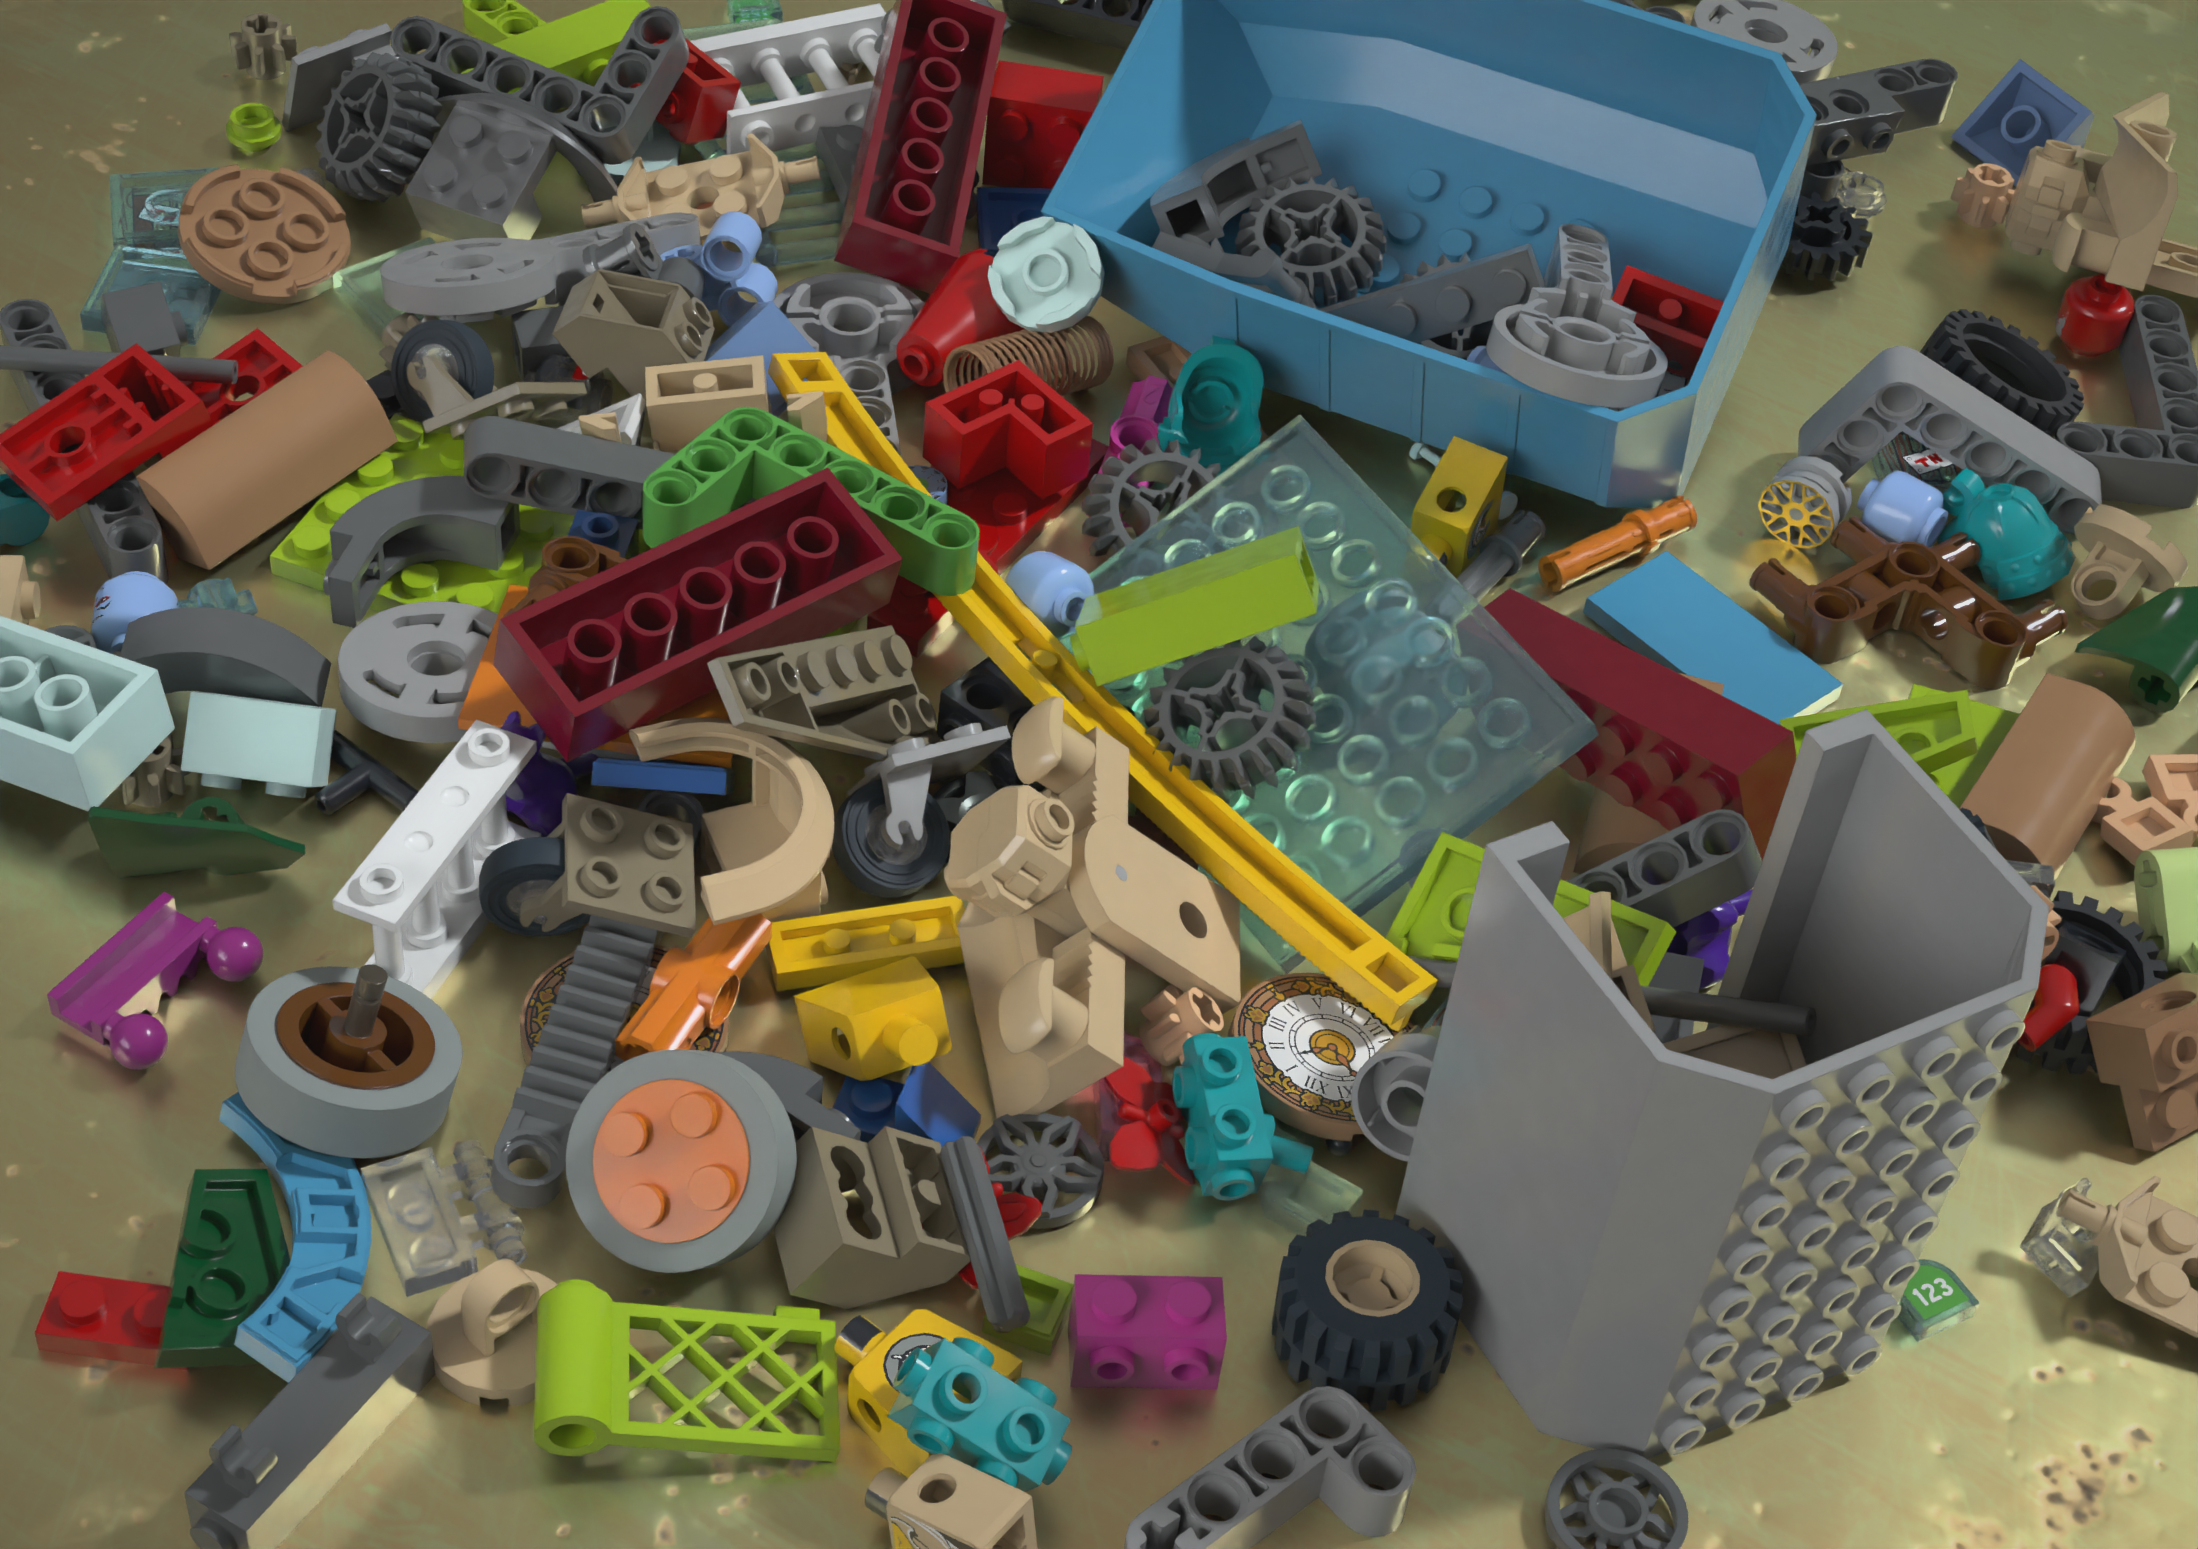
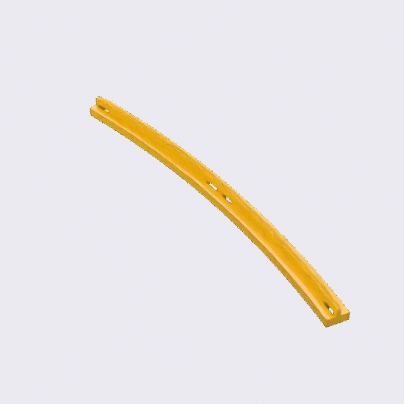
[768,352,1438,1031]

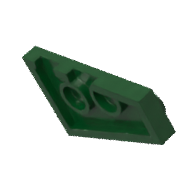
[154,1169,291,1369]

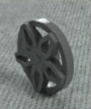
[977,1113,1104,1229]
[1544,1449,1688,1549]

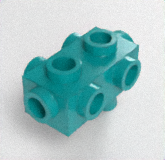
[1172,1033,1313,1201]
[888,1337,1072,1492]

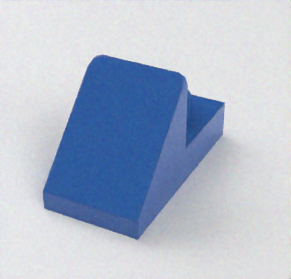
[833,1062,981,1147]

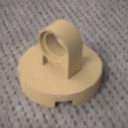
[2071,504,2188,620]
[427,1258,557,1406]

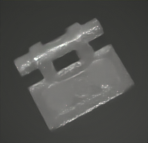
[360,1140,527,1297]

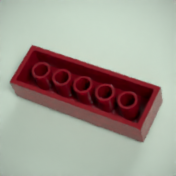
[834,0,1007,294]
[493,467,903,762]
[1457,588,1797,861]

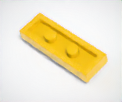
[765,896,965,991]

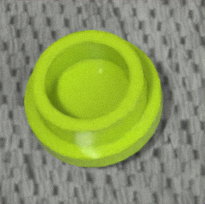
[226,103,282,152]

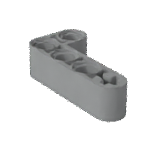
[1124,1386,1416,1549]

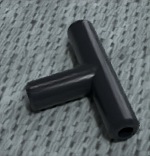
[315,730,419,815]

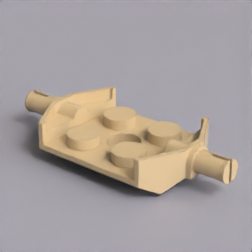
[581,133,821,240]
[2056,1176,2198,1338]

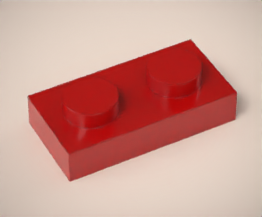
[35,1271,189,1371]

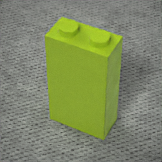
[1070,526,1319,686]

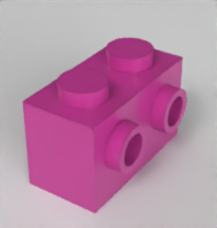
[1068,1274,1227,1389]

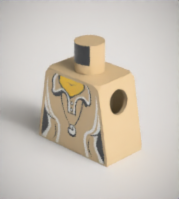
[865,1453,1037,1549]

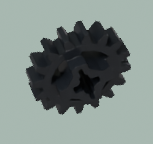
[1782,192,1873,281]

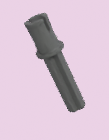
[1426,510,1546,633]

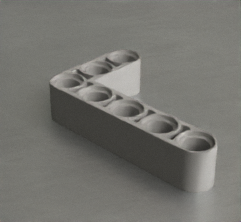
[1798,346,2102,534]

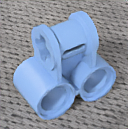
[660,212,778,327]

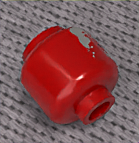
[2055,274,2134,357]

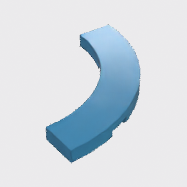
[219,1091,371,1383]

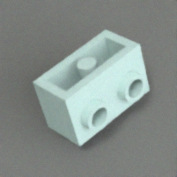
[181,692,337,798]

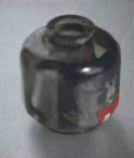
[524,354,613,429]

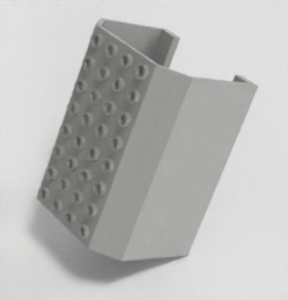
[1396,709,2049,1459]

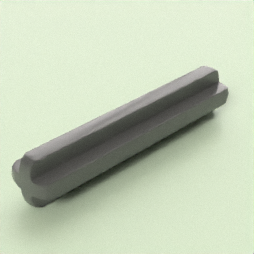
[940,1136,1030,1333]

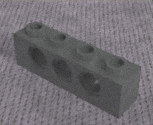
[1799,73,1905,166]

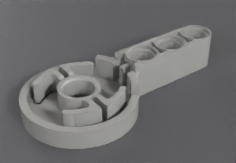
[1690,0,1838,84]
[380,212,701,323]
[1486,224,1668,408]
[773,272,924,457]
[338,601,703,765]

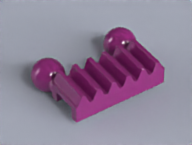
[47,892,263,1070]

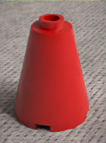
[896,249,1028,386]

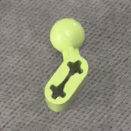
[2134,847,2198,974]

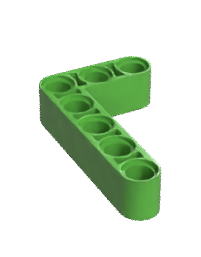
[643,407,979,596]

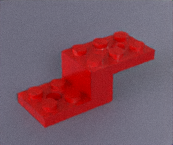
[0,328,303,522]

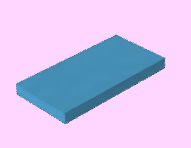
[1583,551,1843,725]

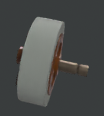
[235,965,463,1158]

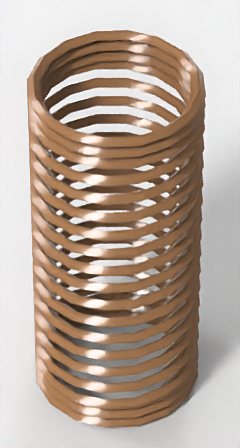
[943,316,1114,396]

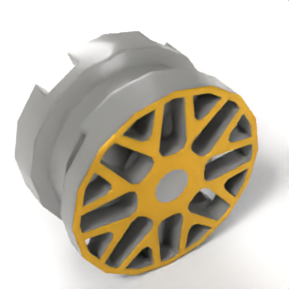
[1758,456,1852,548]

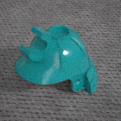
[1157,335,1271,482]
[1937,468,2076,600]

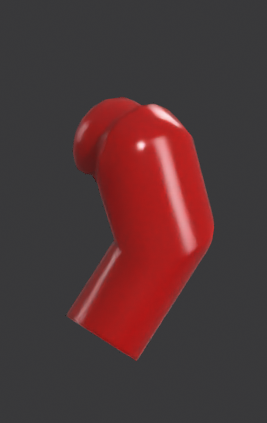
[2017,964,2079,1052]

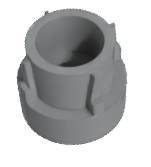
[1351,1025,1442,1162]

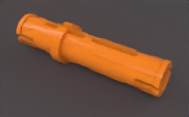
[1538,495,1697,592]

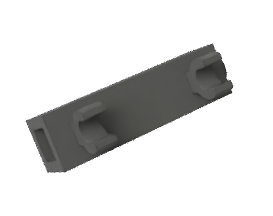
[184,1293,436,1549]

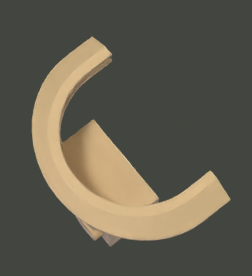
[579,355,827,454]
[629,717,834,925]

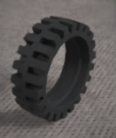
[1920,309,2084,439]
[2015,890,2168,1074]

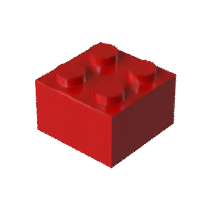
[982,60,1104,189]

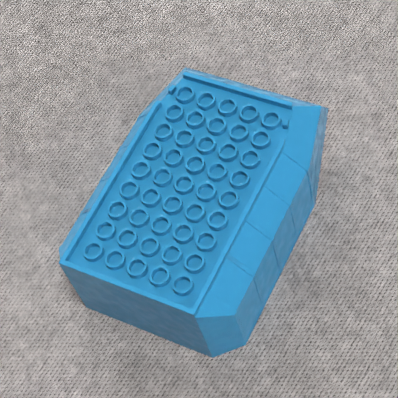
[1041,0,1817,507]

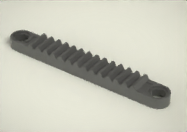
[490,790,704,1209]

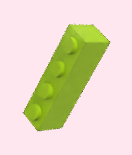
[461,0,651,93]

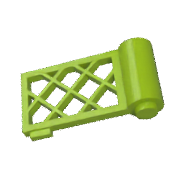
[534,1279,840,1462]

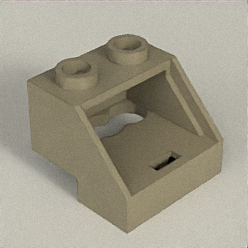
[552,269,715,410]
[773,1126,971,1309]

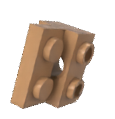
[2086,972,2198,1152]

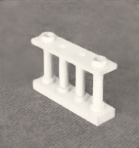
[690,3,886,155]
[332,719,541,999]

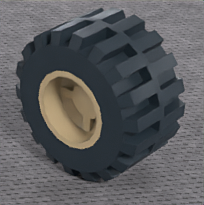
[1272,1210,1464,1411]

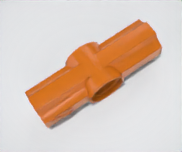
[615,913,772,1062]

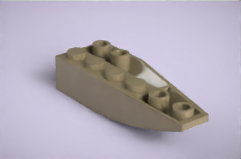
[707,625,940,760]

